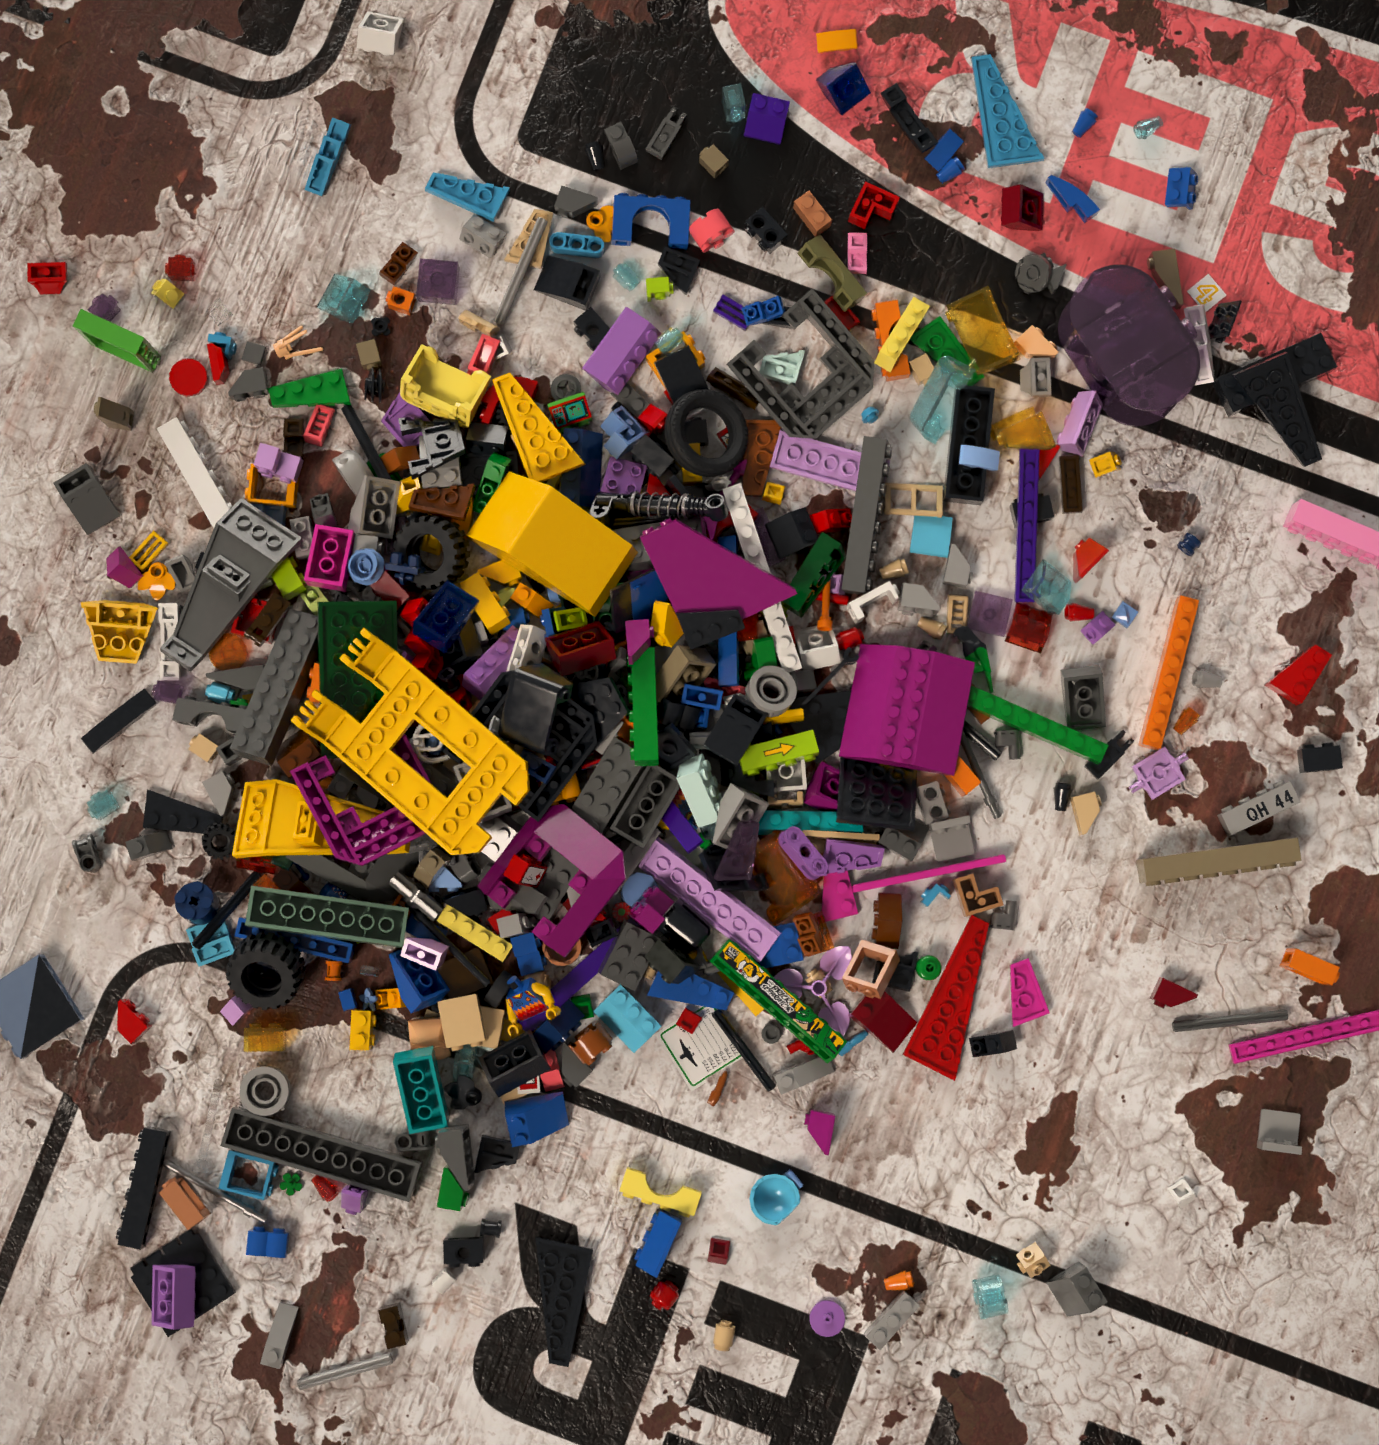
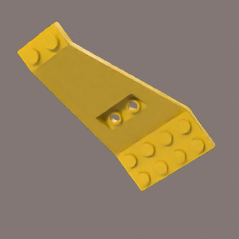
[232,779,411,858]

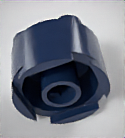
[174,881,219,925]

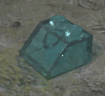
[317,274,371,323]
[1021,559,1071,615]

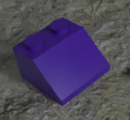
[744,93,790,145]

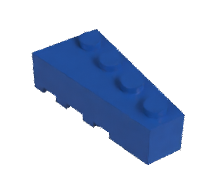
[647,971,734,1010]

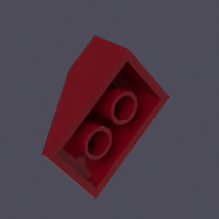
[848,991,917,1053]

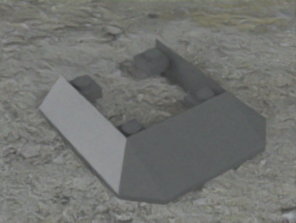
[726,288,875,439]
[286,761,432,904]

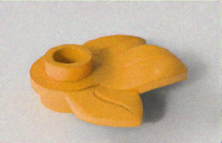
[586,205,613,243]
[138,562,175,601]

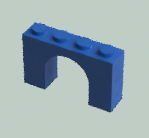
[611,193,690,250]

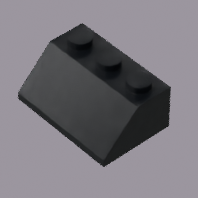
[479,1029,550,1098]

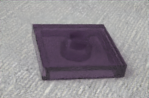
[967,591,1013,637]

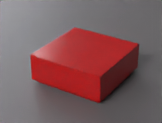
[676,1007,702,1034]

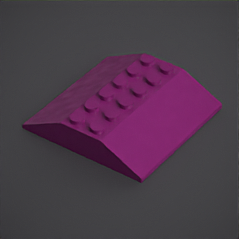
[839,644,975,776]

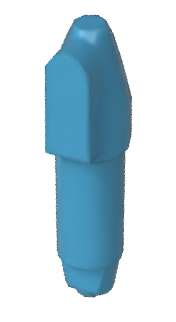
[838,1031,868,1056]

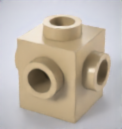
[1016,1242,1051,1278]

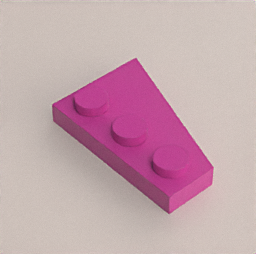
[820,871,858,923]

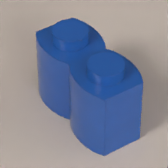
[246,1226,289,1258]

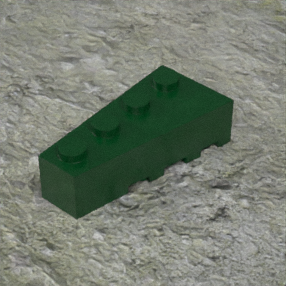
[781,532,846,618]

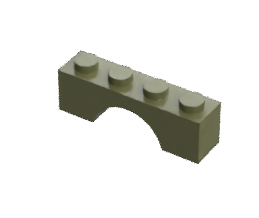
[797,235,868,312]

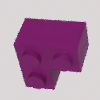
[629,885,674,934]

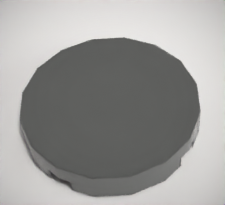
[1015,254,1052,293]

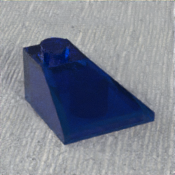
[816,62,871,115]

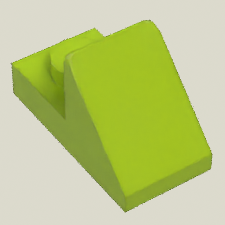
[553,608,588,632]

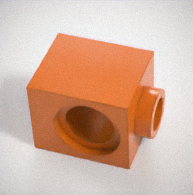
[386,286,417,316]

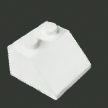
[357,11,404,56]
[794,626,841,670]

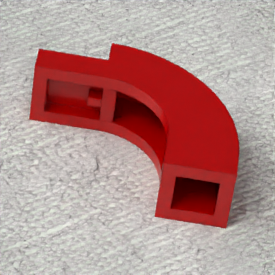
[480,377,539,424]

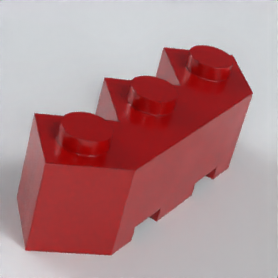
[400,597,444,680]

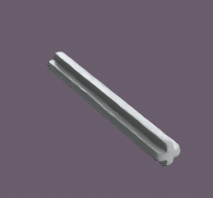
[297,1353,393,1390]

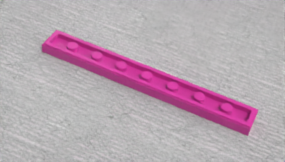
[851,854,1006,893]
[1228,1010,1379,1064]

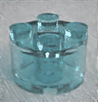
[971,1275,1008,1320]

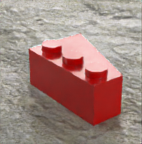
[1264,645,1332,706]

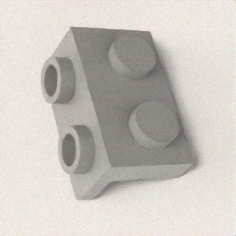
[459,214,506,258]

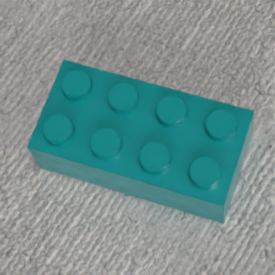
[393,1046,450,1134]

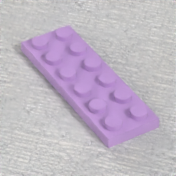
[770,430,890,492]

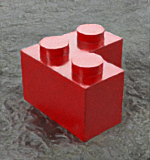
[848,181,900,229]

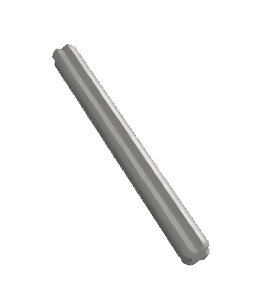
[494,217,547,325]

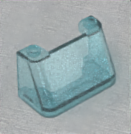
[910,356,976,444]

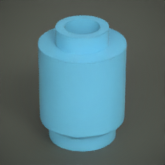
[205,682,235,704]

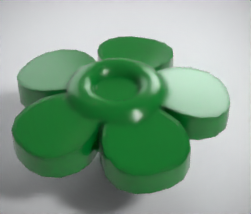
[279,1173,302,1196]

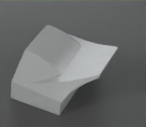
[1020,357,1052,397]

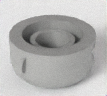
[332,450,374,497]
[745,666,797,717]
[240,1066,291,1116]

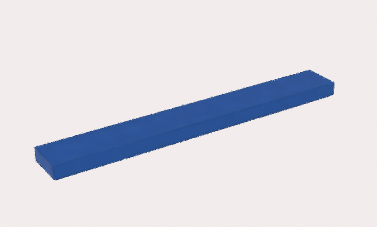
[718,535,739,687]

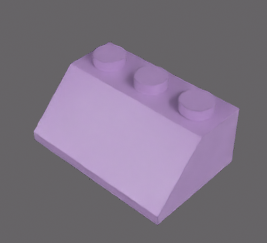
[1057,390,1103,457]

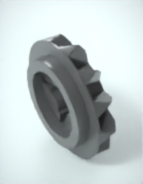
[551,374,581,401]

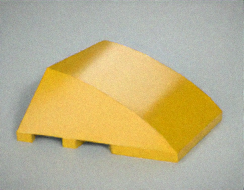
[80,600,158,664]

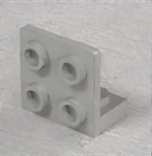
[929,815,975,862]
[1257,1109,1302,1155]

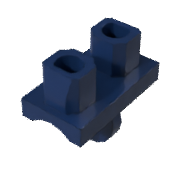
[385,552,425,585]

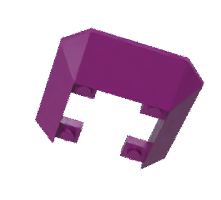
[290,733,432,866]
[477,804,626,958]

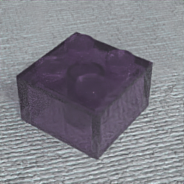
[416,258,460,305]

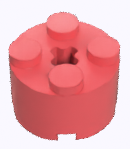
[689,208,735,253]

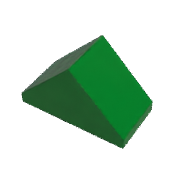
[751,636,777,669]

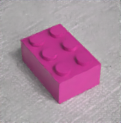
[304,524,355,592]

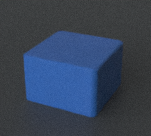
[338,988,358,1011]

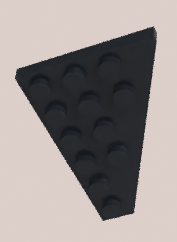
[788,691,851,764]

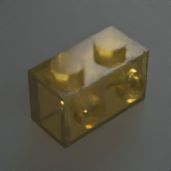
[244,1023,286,1052]

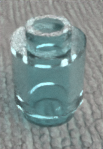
[612,263,640,292]
[654,327,683,355]

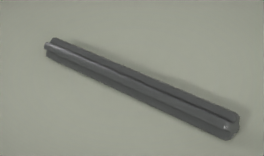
[1172,1010,1288,1032]

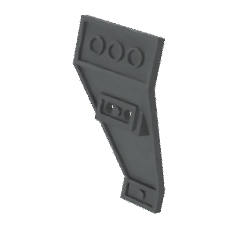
[160,498,302,672]

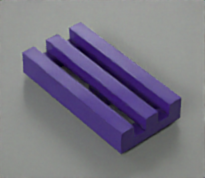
[713,294,748,331]

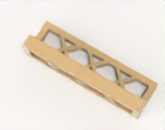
[801,830,879,855]

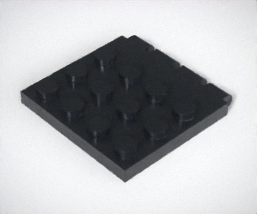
[130,1229,236,1337]

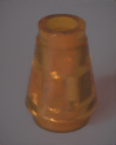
[1173,706,1200,736]

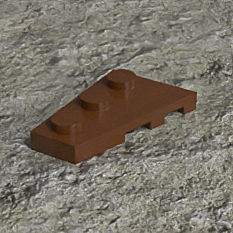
[408,484,476,521]

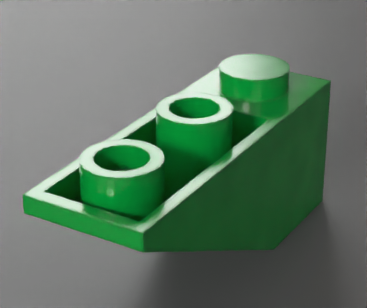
[473,452,512,514]

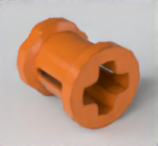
[325,961,343,981]

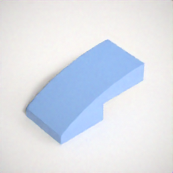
[959,445,1000,471]

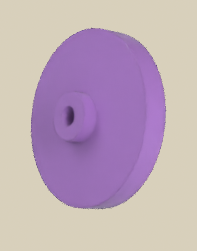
[809,1300,845,1337]

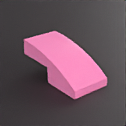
[847,233,867,274]

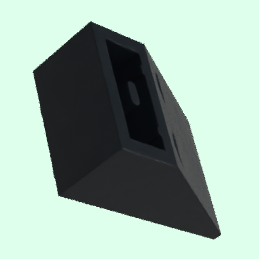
[534,255,601,311]
[703,694,769,766]

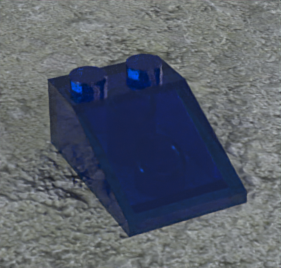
[412,581,479,653]

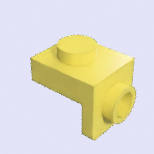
[151,278,185,309]

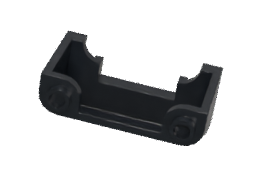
[498,663,573,756]

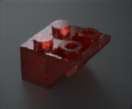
[1004,602,1053,654]

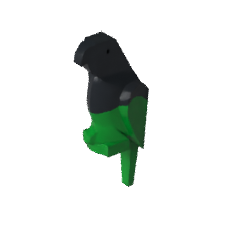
[953,626,994,693]

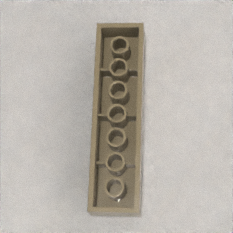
[1136,837,1302,886]

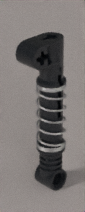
[590,491,728,528]

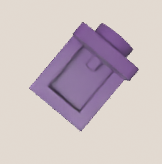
[1081,611,1115,644]

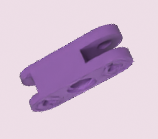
[778,826,828,880]

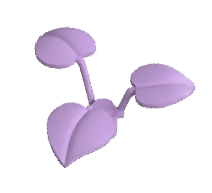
[774,946,852,1036]

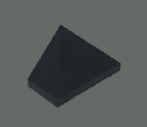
[585,918,618,948]

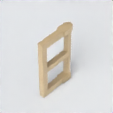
[884,483,943,518]

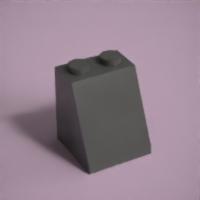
[1046,1262,1107,1317]

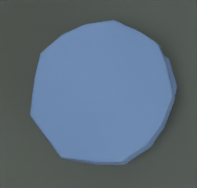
[348,548,384,586]
[621,872,659,907]

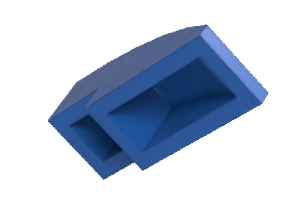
[1045,175,1100,223]

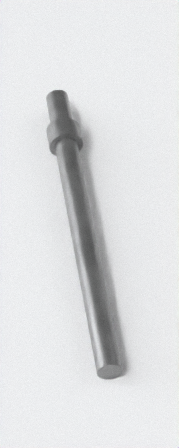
[163,1159,268,1224]

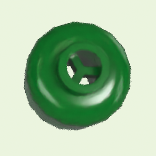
[915,955,942,981]

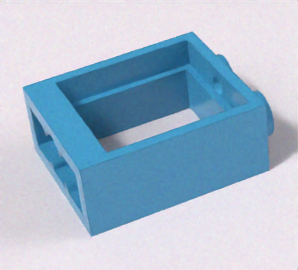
[218,1149,279,1200]

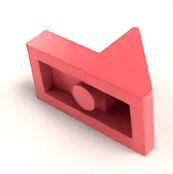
[540,1050,565,1092]

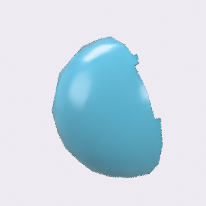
[749,1174,800,1225]

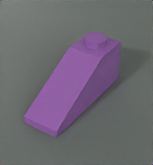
[341,1184,369,1215]

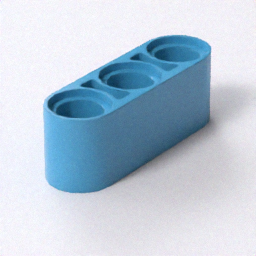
[549,232,605,259]

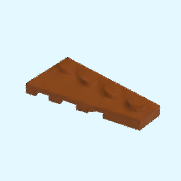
[743,419,781,497]

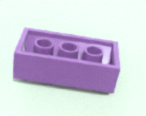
[582,307,662,395]
[461,625,519,700]

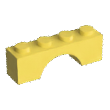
[874,297,930,373]
[437,904,513,962]
[619,1167,701,1218]

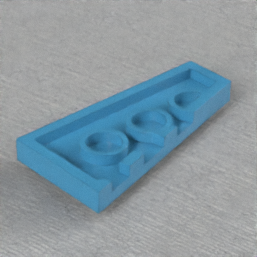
[425,172,510,222]

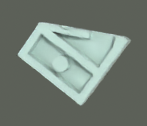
[759,350,805,386]

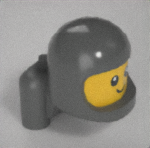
[688,946,720,976]

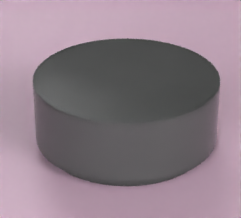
[761,1024,781,1044]

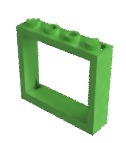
[73,309,161,373]

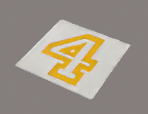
[1187,274,1226,312]

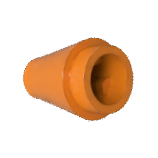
[884,1270,914,1290]

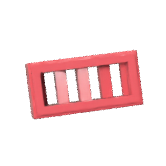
[303,405,335,447]

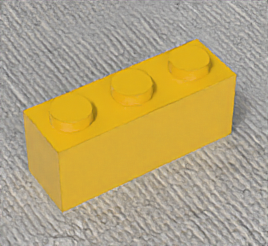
[460,572,511,636]

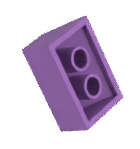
[151,1265,196,1330]

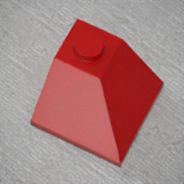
[1073,538,1109,583]

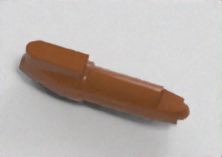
[707,1071,728,1106]

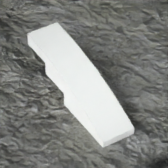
[1184,304,1214,386]

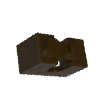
[378,1302,409,1349]

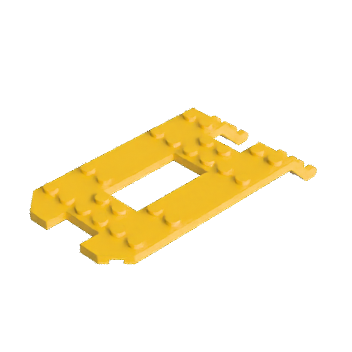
[291,628,530,855]

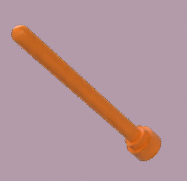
[817,579,833,631]

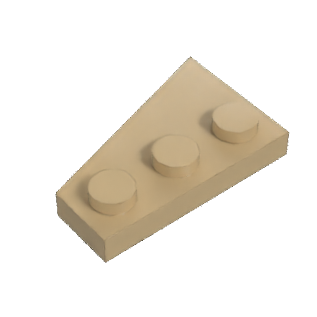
[504,209,554,269]

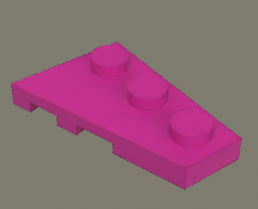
[1010,958,1050,1027]

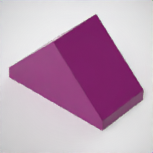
[106,546,143,588]

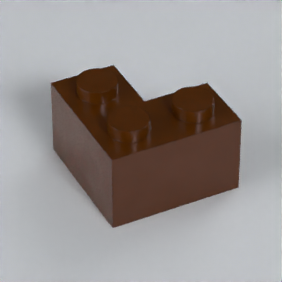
[871,893,902,949]

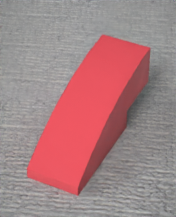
[467,334,500,375]

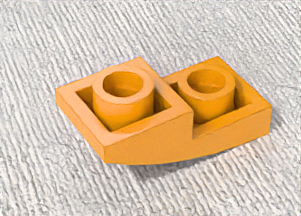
[816,29,858,54]

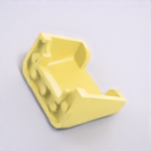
[400,344,491,428]

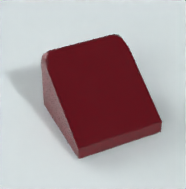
[707,1238,730,1265]

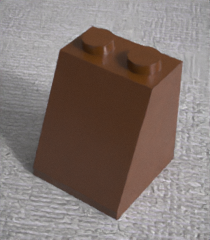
[276,729,321,780]

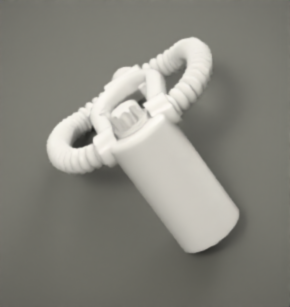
[409,724,450,764]

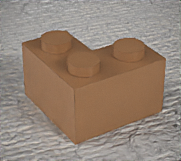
[952,874,1004,917]

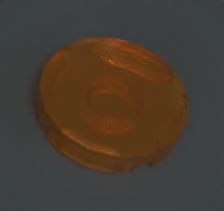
[209,633,248,671]

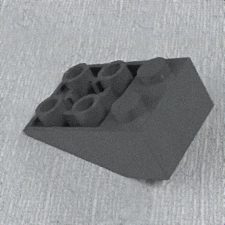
[53,463,121,535]

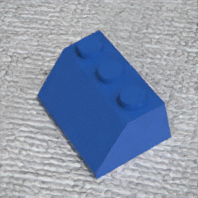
[634,1209,682,1278]

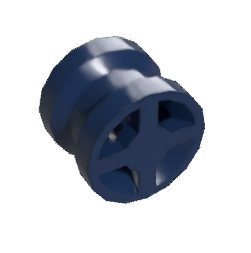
[1177,533,1202,557]

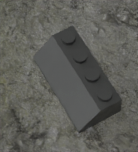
[609,766,680,849]

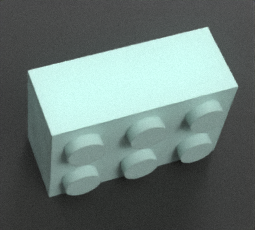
[676,754,723,828]

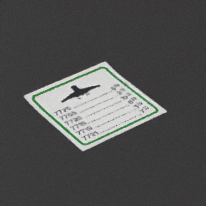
[655,1006,743,1092]

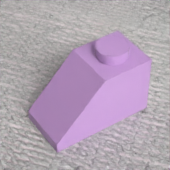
[400,937,449,971]

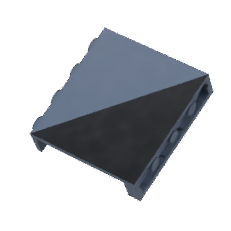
[0,954,85,1059]

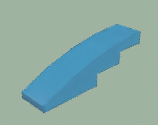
[304,117,351,197]

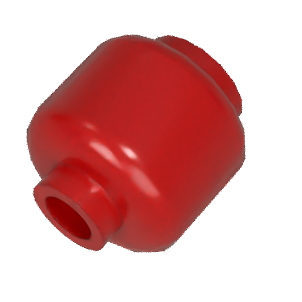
[650,1280,679,1310]

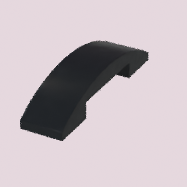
[881,83,938,153]

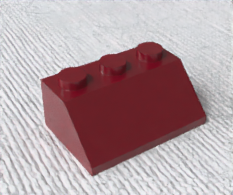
[545,621,616,676]

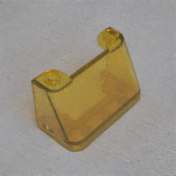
[945,286,1021,376]
[990,406,1056,450]

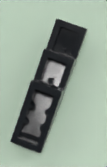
[81,688,157,754]

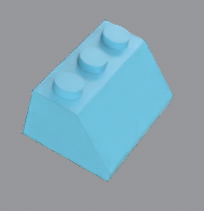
[593,984,662,1053]

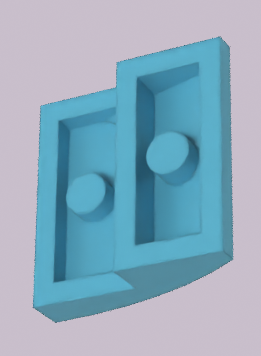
[909,516,953,558]
[186,921,235,967]

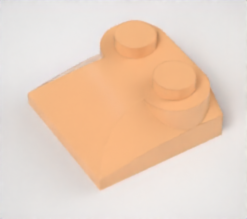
[408,1017,451,1060]

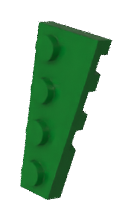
[910,316,985,386]
[268,368,351,408]

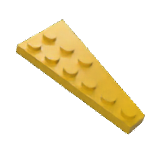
[492,372,586,482]

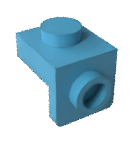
[207,332,237,360]
[920,884,951,907]

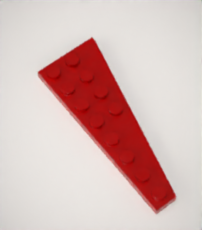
[902,915,989,1081]

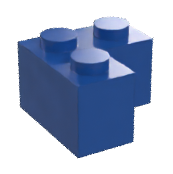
[510,932,547,976]

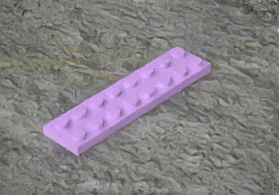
[638,837,781,963]

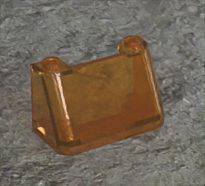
[738,831,821,926]

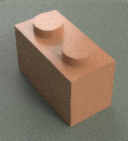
[793,191,832,237]

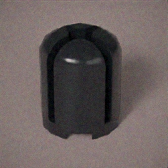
[657,898,712,954]

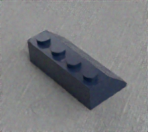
[560,428,603,510]

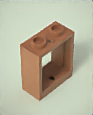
[842,939,900,999]
[159,1177,211,1230]

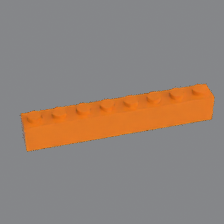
[1138,595,1199,751]

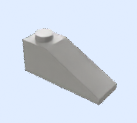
[773,1057,835,1095]
[260,1302,299,1369]

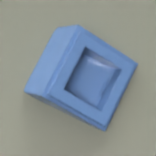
[783,1169,803,1189]

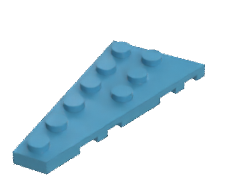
[971,54,1045,168]

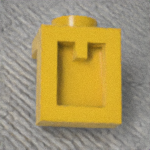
[1089,451,1122,478]

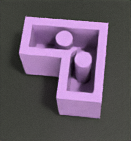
[253,443,303,484]

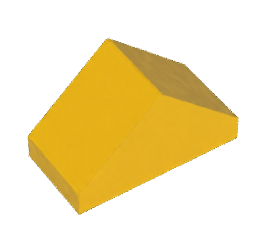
[466,472,638,617]

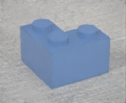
[600,405,648,460]

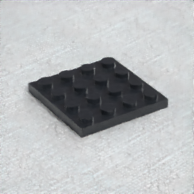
[836,757,917,831]

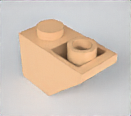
[1013,325,1059,359]

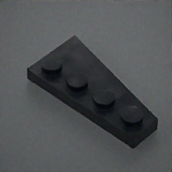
[143,789,223,836]

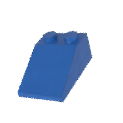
[741,922,804,968]
[389,949,450,1014]
[504,1091,569,1147]

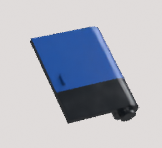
[603,568,668,639]

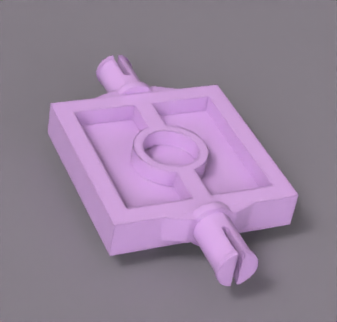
[1129,747,1189,800]

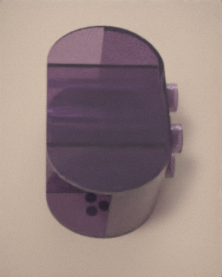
[1058,265,1200,427]

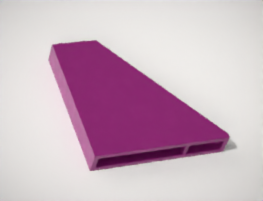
[640,518,797,620]

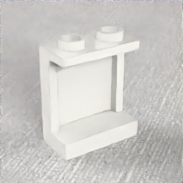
[847,581,900,625]

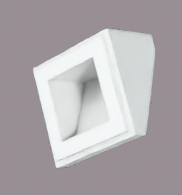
[1168,1178,1196,1208]

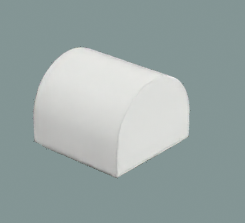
[432,1268,456,1295]

